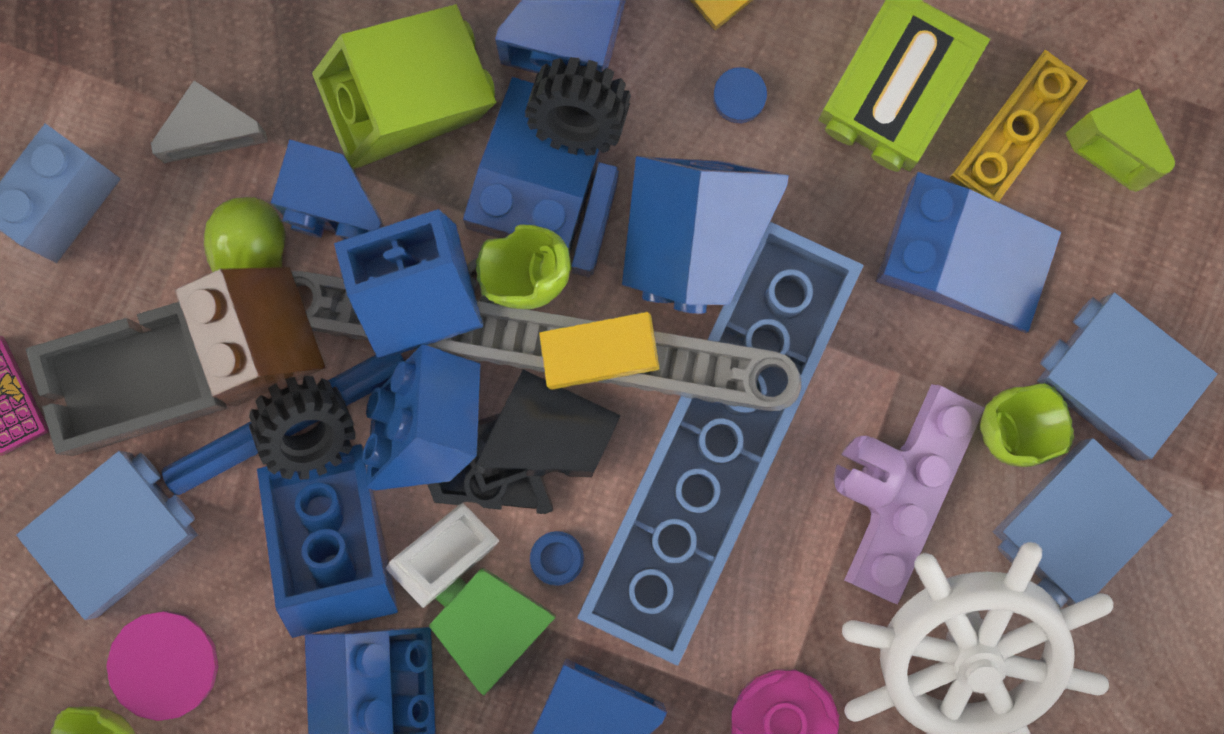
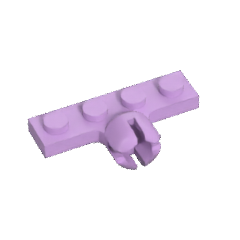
[834,384,984,605]

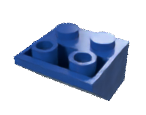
[271,139,385,240]
[334,209,484,360]
[362,344,480,491]
[305,627,435,734]

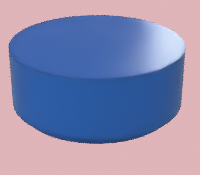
[713,67,767,123]
[530,531,584,586]

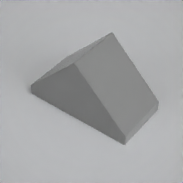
[151,81,268,163]

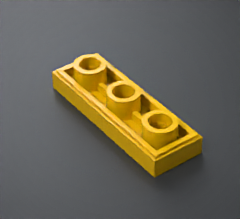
[949,50,1088,202]

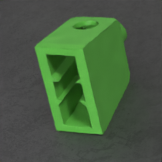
[429,568,556,696]

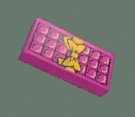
[0,336,49,456]

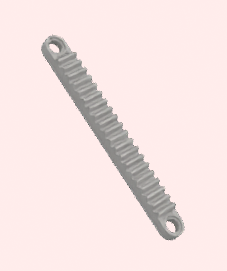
[292,271,801,411]

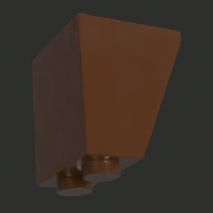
[175,267,326,406]

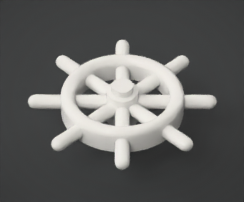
[842,542,1113,734]

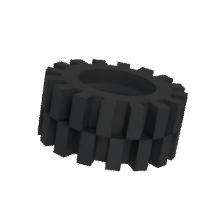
[525,57,631,156]
[249,375,356,480]

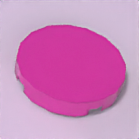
[106,611,219,721]
[731,669,839,734]

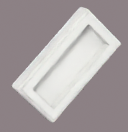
[385,503,500,608]

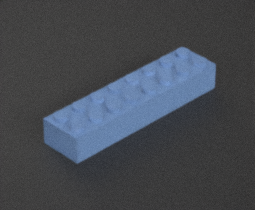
[577,222,864,666]

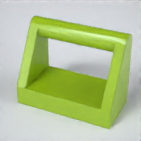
[1065,89,1175,192]

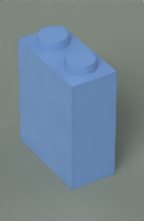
[0,123,121,263]
[1037,292,1217,461]
[992,438,1172,608]
[16,451,198,620]

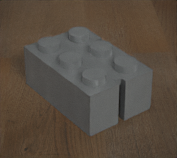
[25,302,228,456]

